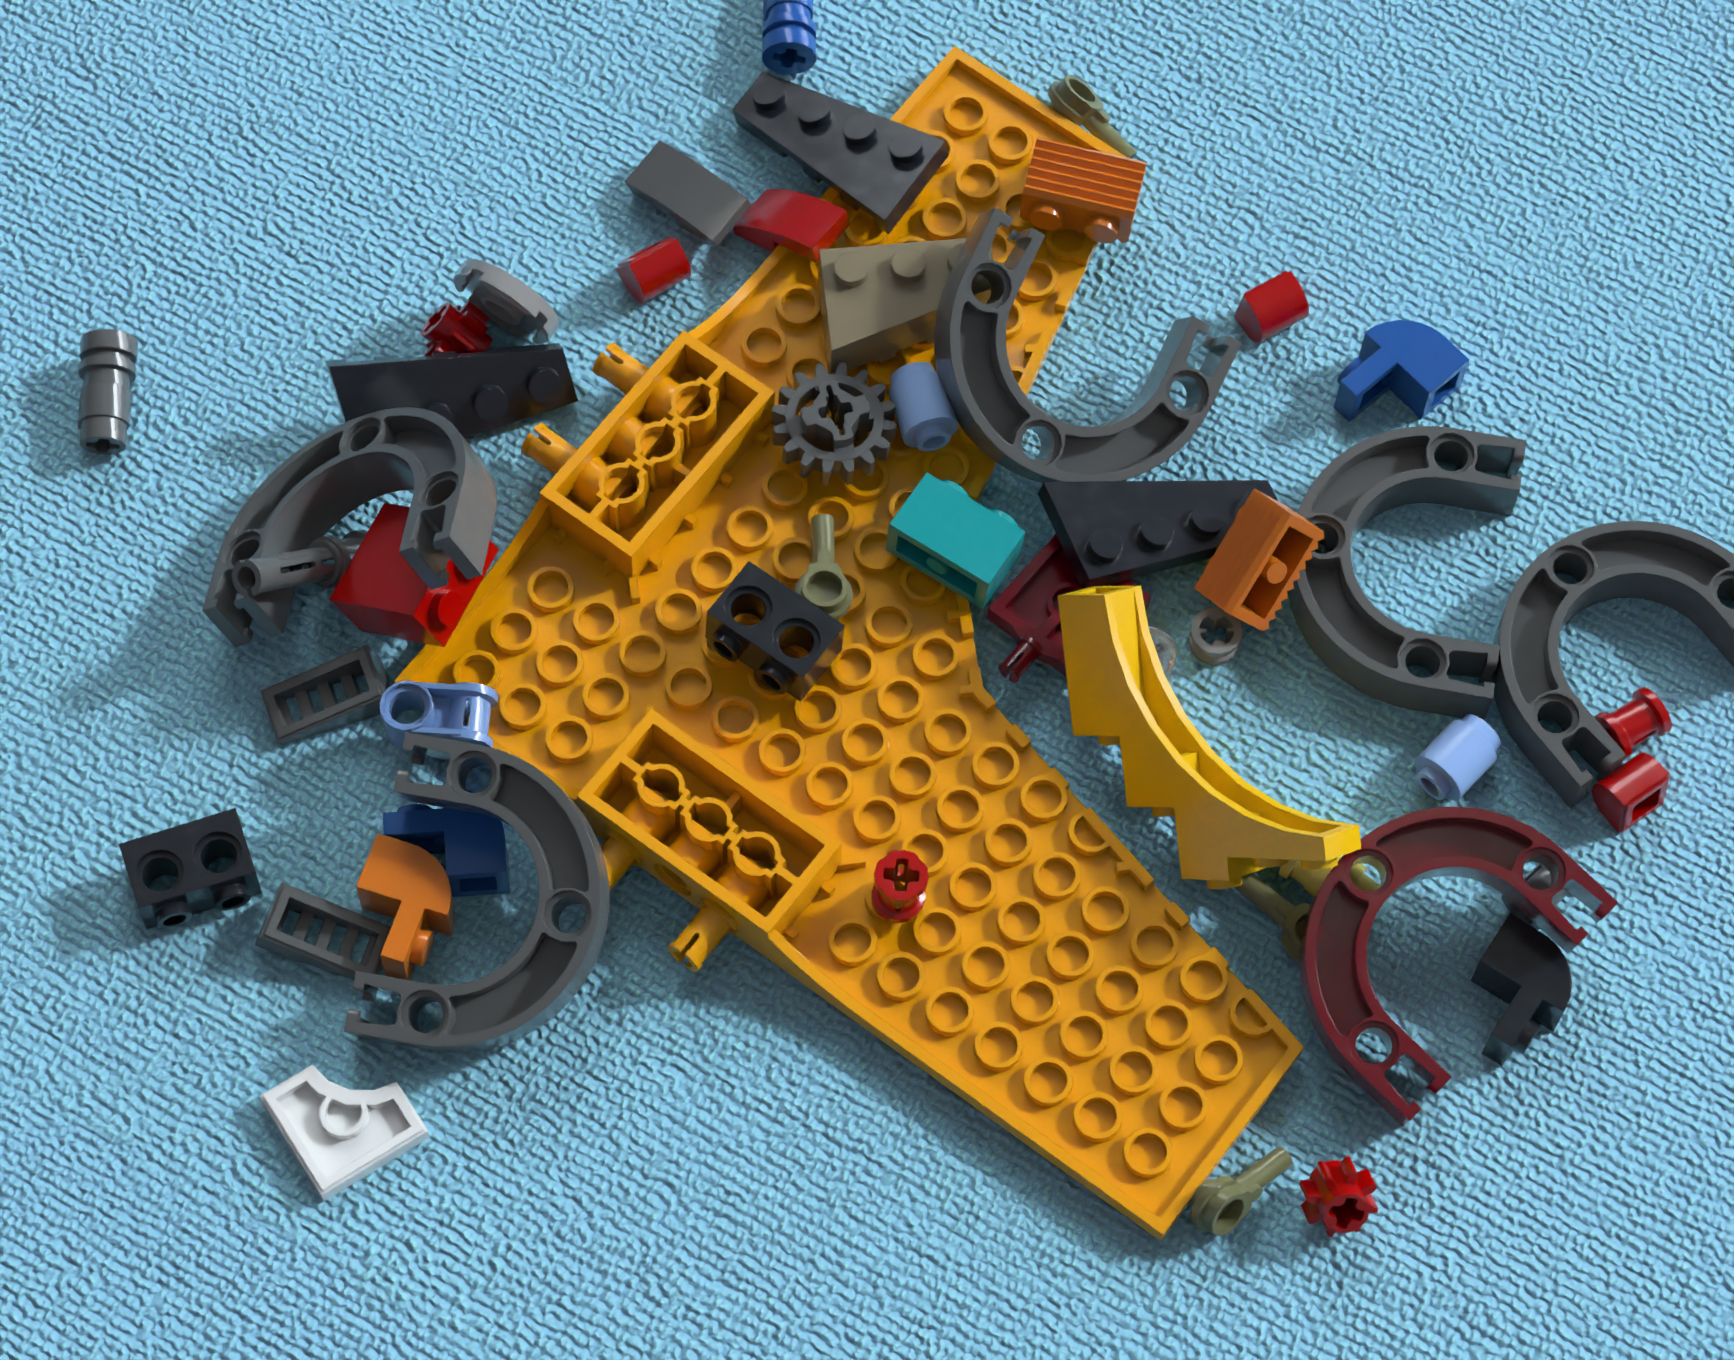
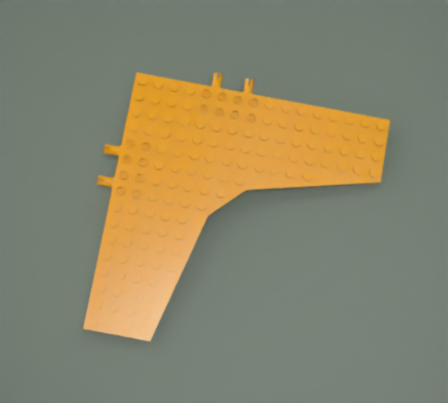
[394,46,1304,1241]

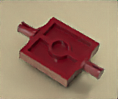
[986,534,1151,683]

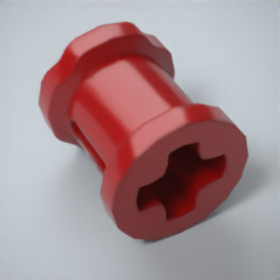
[1594,687,1672,761]
[871,850,929,923]

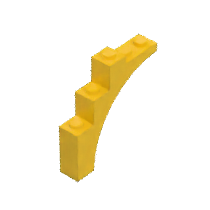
[1058,586,1361,889]

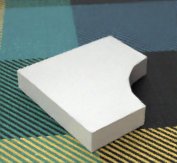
[259,1065,430,1202]

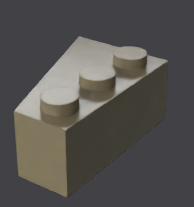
[818,238,993,374]

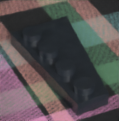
[732,71,949,234]
[325,343,578,438]
[1037,480,1278,589]

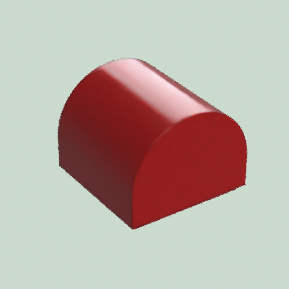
[615,237,691,304]
[1234,271,1309,343]
[1592,752,1670,833]

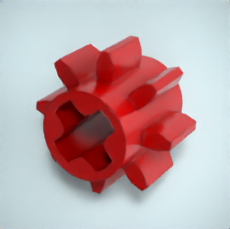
[421,300,492,356]
[1299,1156,1378,1237]

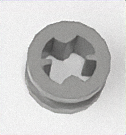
[1188,606,1243,666]

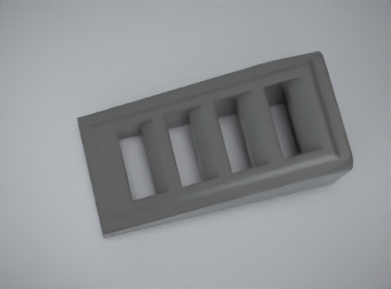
[260,645,391,746]
[255,882,391,980]

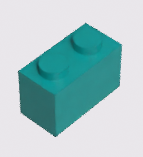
[885,472,1026,609]

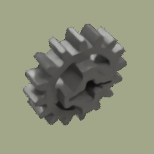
[771,362,897,485]

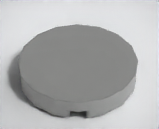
[454,258,559,344]

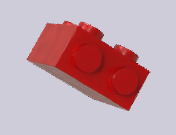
[329,503,499,647]

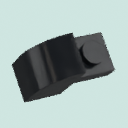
[1471,913,1572,1066]

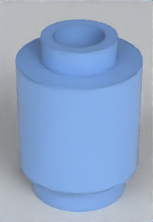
[888,362,959,452]
[1415,714,1501,801]

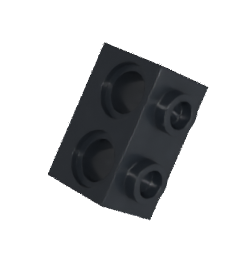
[705,561,845,702]
[119,808,262,930]

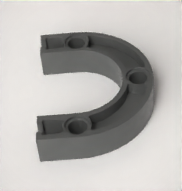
[934,208,1242,483]
[202,407,497,647]
[1287,426,1526,720]
[1491,521,1734,809]
[344,732,610,1053]

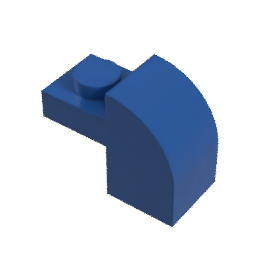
[1334,320,1470,422]
[383,790,510,897]

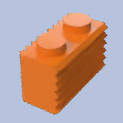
[1019,137,1147,243]
[1194,489,1324,631]

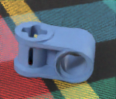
[379,680,498,751]

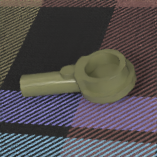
[1047,75,1137,159]
[795,514,853,620]
[1235,873,1310,963]
[1190,1147,1293,1236]

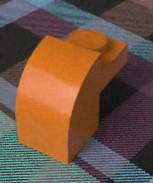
[356,833,455,980]

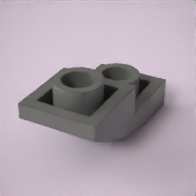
[625,140,752,247]

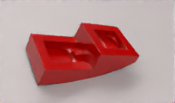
[733,189,850,263]

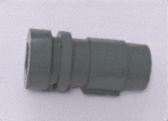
[78,329,138,454]

